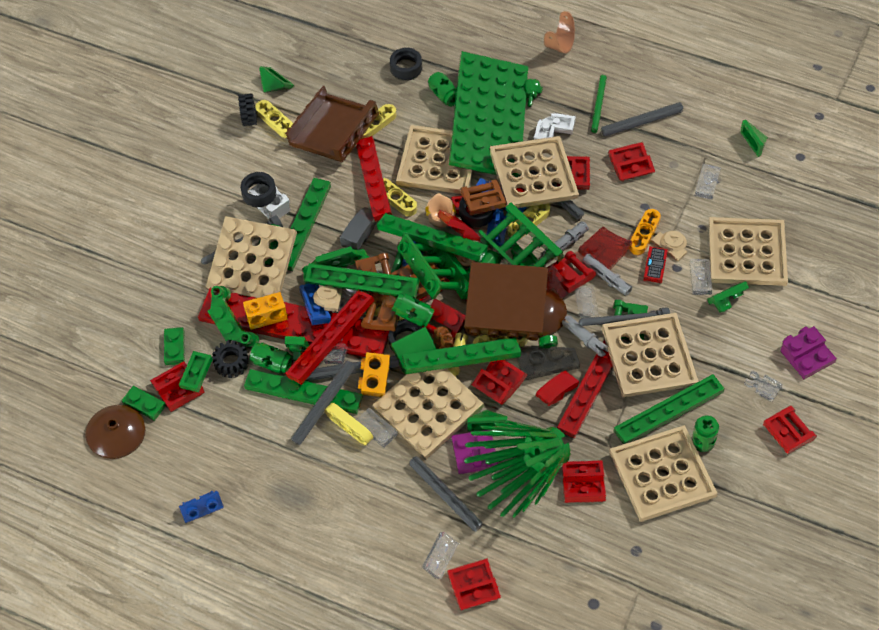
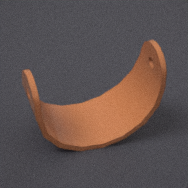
[544,11,575,53]

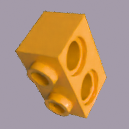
[243,292,288,330]
[358,352,390,397]

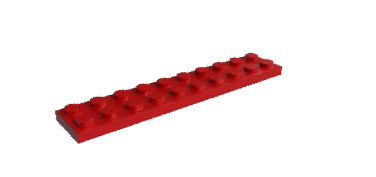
[198,288,389,358]

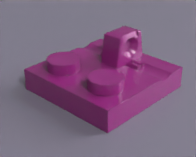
[451,430,498,474]

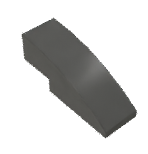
[340,207,377,250]

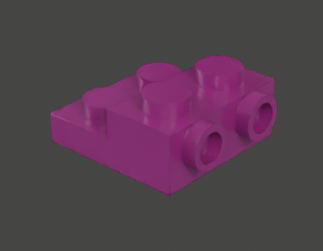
[780,326,837,380]

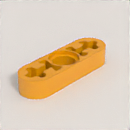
[629,209,661,255]

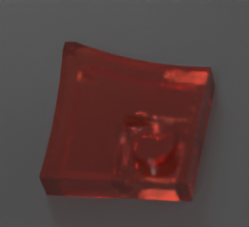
[578,226,633,270]

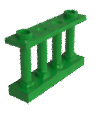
[478,202,564,267]
[397,234,470,299]

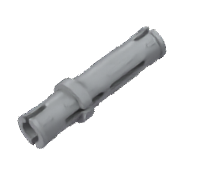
[540,221,589,263]
[582,254,633,296]
[562,315,608,357]

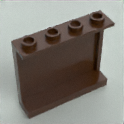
[285,86,379,163]
[465,262,548,341]

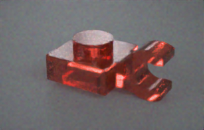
[547,264,568,299]

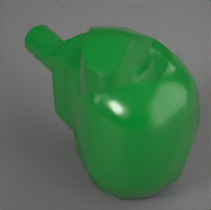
[525,79,543,107]

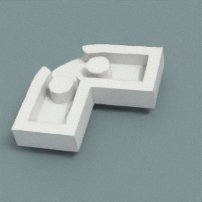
[534,113,575,140]

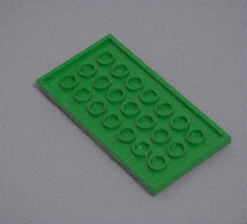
[449,51,528,177]

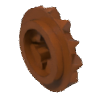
[432,326,454,349]

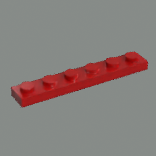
[356,136,392,222]
[285,290,374,385]
[557,339,624,438]

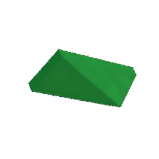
[259,66,294,93]
[740,119,768,157]
[467,410,508,432]

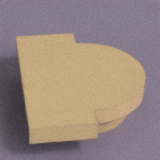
[651,230,687,261]
[313,286,343,312]

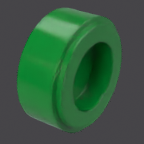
[538,335,558,350]

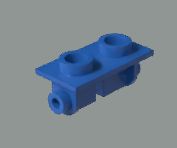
[486,209,507,247]
[179,490,224,523]

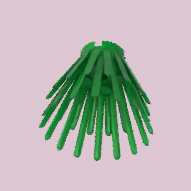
[464,420,571,518]

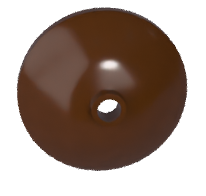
[543,289,567,336]
[85,405,146,459]

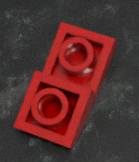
[535,371,579,406]

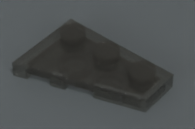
[516,345,580,381]

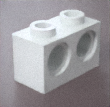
[248,184,290,220]

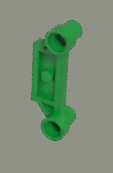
[302,246,370,284]
[208,286,259,348]

